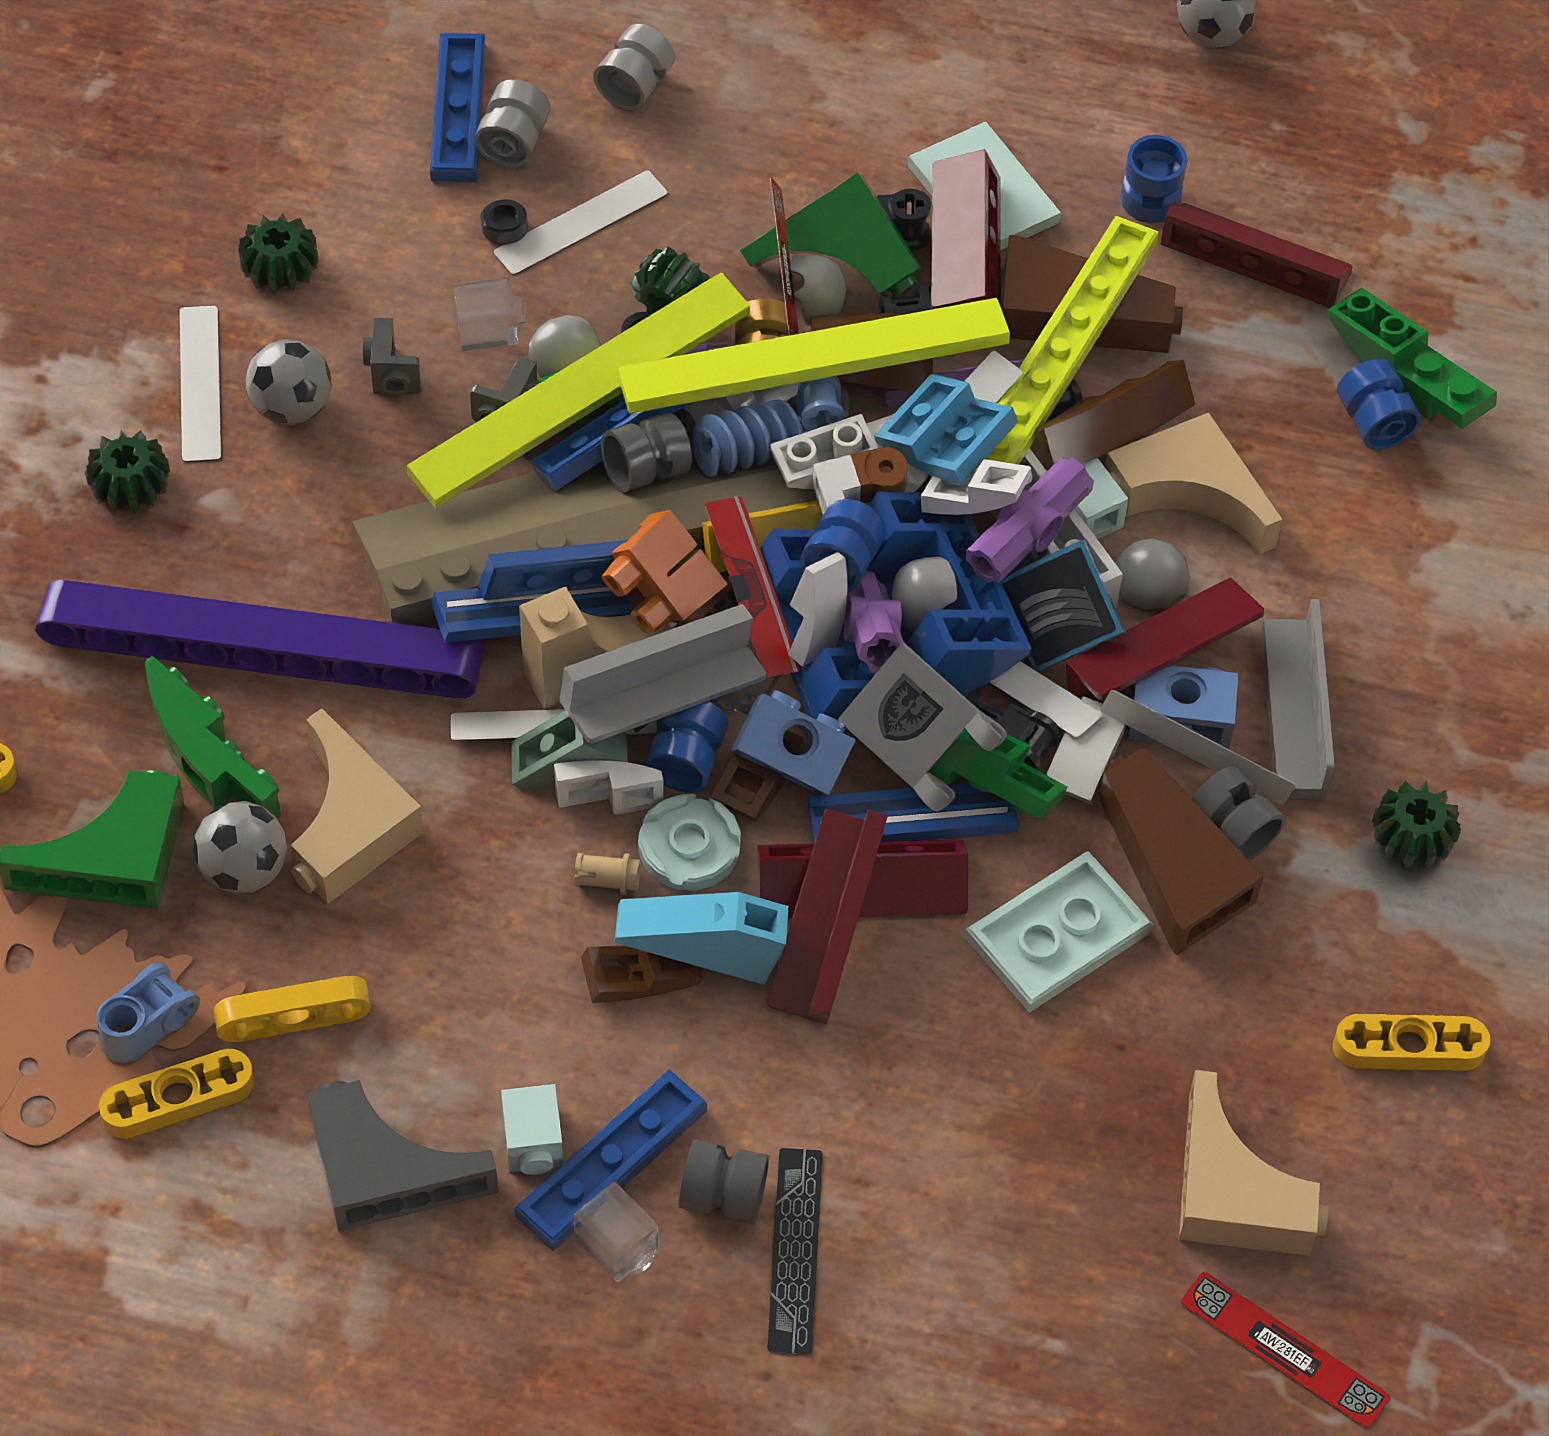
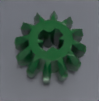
[238,213,319,294]
[631,247,710,313]
[85,429,170,514]
[1372,780,1461,870]

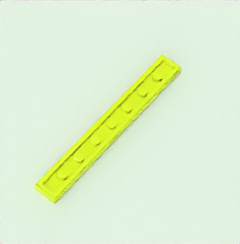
[972,216,1159,474]
[407,272,750,509]
[618,298,1010,414]

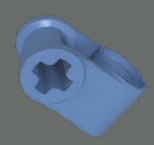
[796,376,845,433]
[96,962,200,1064]

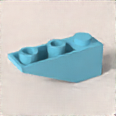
[614,892,788,985]

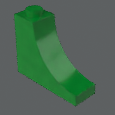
[740,172,923,298]
[0,770,184,909]

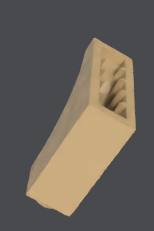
[1105,412,1282,554]
[519,586,671,710]
[291,708,424,904]
[1179,1070,1328,1256]

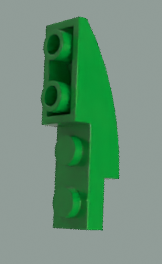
[1327,287,1497,429]
[145,656,281,818]
[929,729,1068,819]

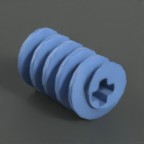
[692,399,803,477]

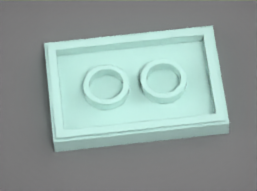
[908,121,1061,250]
[965,851,1153,1013]

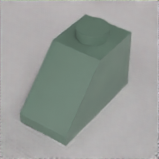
[511,710,627,788]

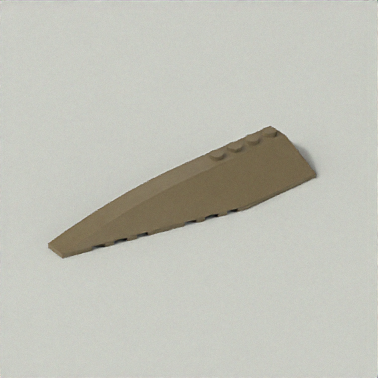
[352,459,932,629]

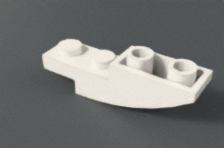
[770,414,894,489]

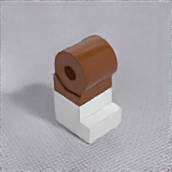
[812,447,908,515]

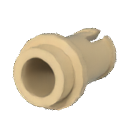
[574,853,641,895]

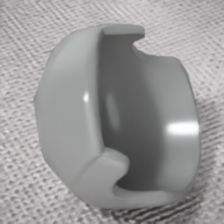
[790,255,847,327]
[529,315,601,378]
[1115,538,1190,610]
[892,556,957,634]

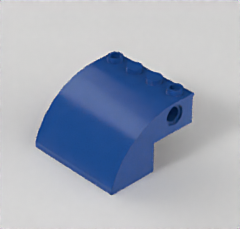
[760,492,1032,720]

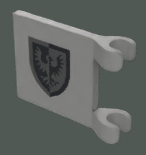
[837,643,1007,812]

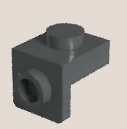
[363,318,421,395]
[470,356,538,422]

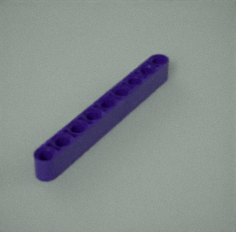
[35,580,485,699]

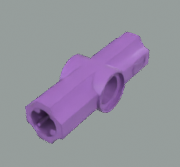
[966,457,1094,583]
[843,571,904,673]

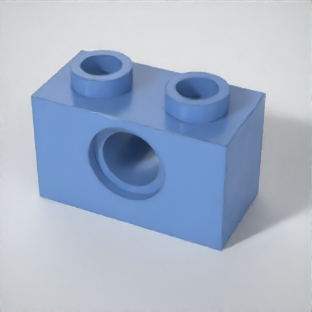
[1128,665,1238,749]
[730,690,855,796]

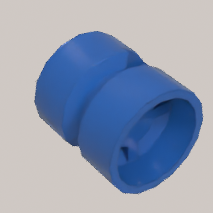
[1121,135,1188,223]
[1336,359,1422,450]
[800,499,886,593]
[645,701,728,792]

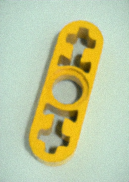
[213,976,371,1042]
[1333,1014,1490,1071]
[99,1049,254,1139]

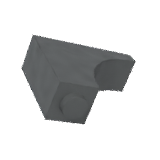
[307,1080,498,1231]

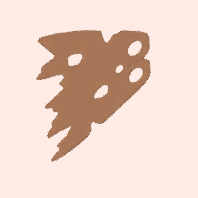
[0,887,246,1146]

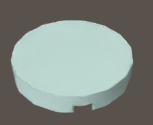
[638,794,741,891]

